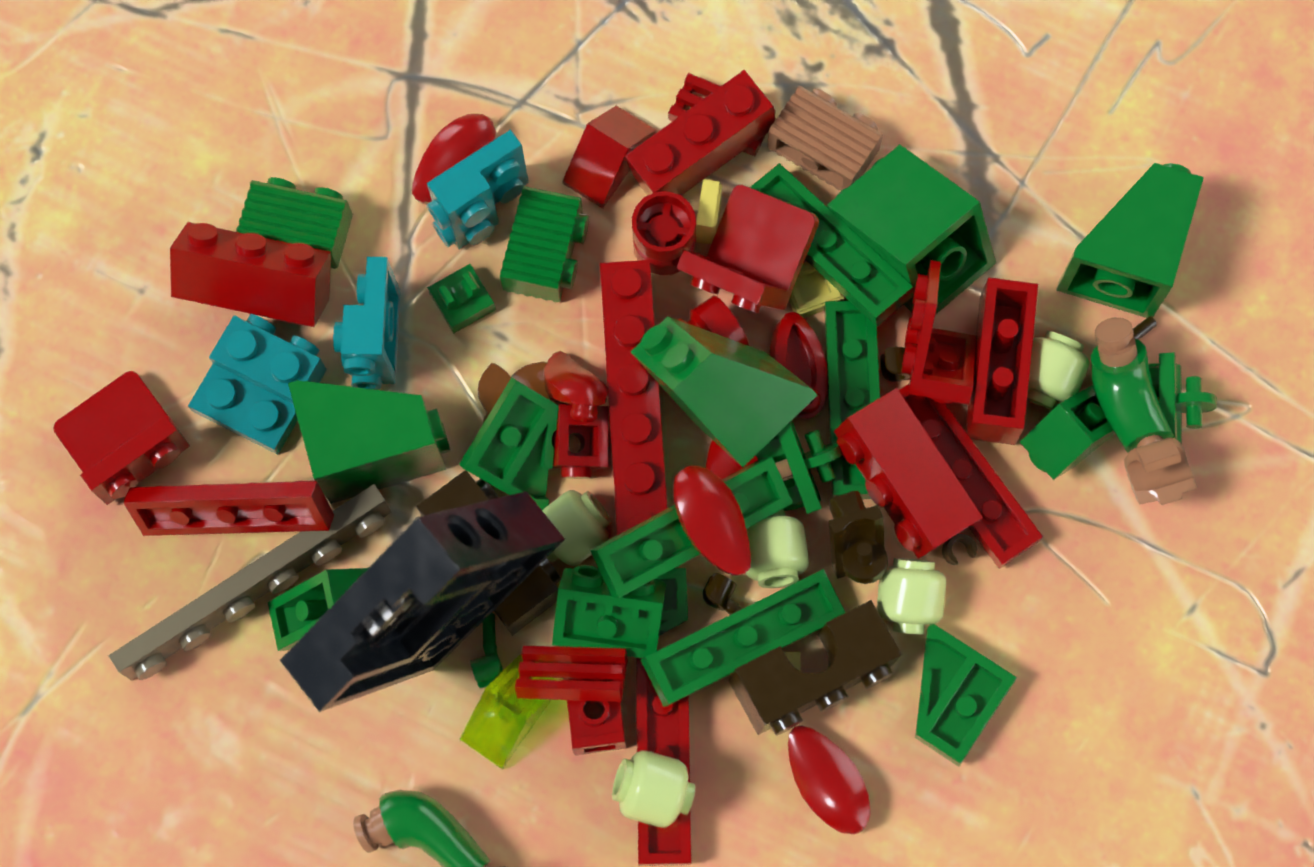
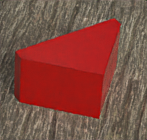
[562,105,656,208]

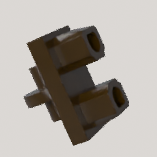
[828,491,888,584]

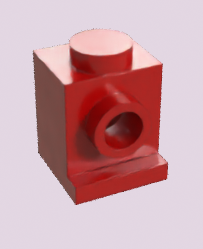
[552,404,609,479]
[567,679,626,755]

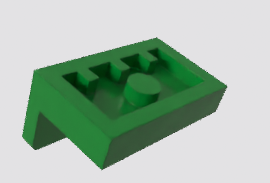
[552,565,666,658]

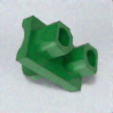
[1148,352,1217,444]
[756,421,842,514]

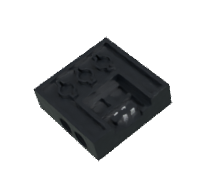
[280,491,565,712]

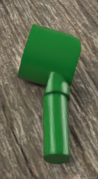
[470,613,504,688]

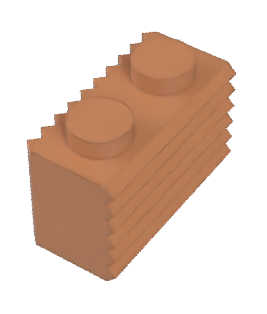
[767,86,883,191]

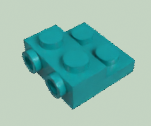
[426,129,529,249]
[333,257,400,390]
[188,314,327,455]

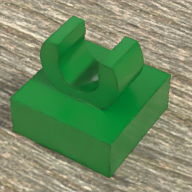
[427,264,496,334]

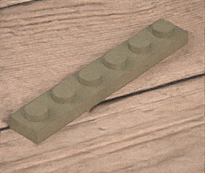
[108,484,392,681]

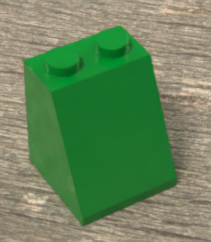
[827,144,996,315]
[1056,163,1204,318]
[631,316,817,467]
[288,380,451,504]

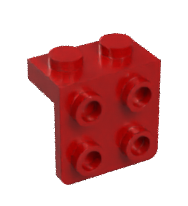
[676,185,819,313]
[901,260,976,405]
[53,371,190,505]

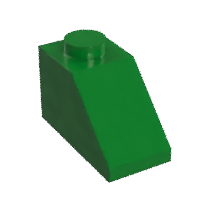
[1020,385,1115,480]
[267,568,368,651]

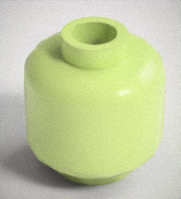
[1027,331,1090,409]
[542,490,612,566]
[746,510,809,588]
[877,558,946,634]
[612,750,695,828]

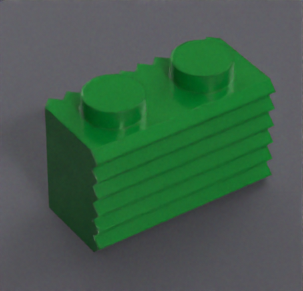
[236,177,353,269]
[500,186,589,303]

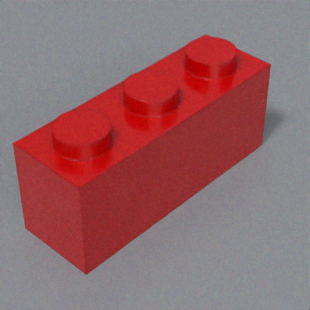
[625,69,776,196]
[170,222,331,327]
[966,277,1039,445]
[834,388,983,559]

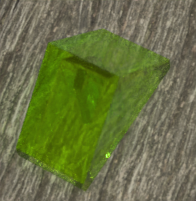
[459,655,556,770]

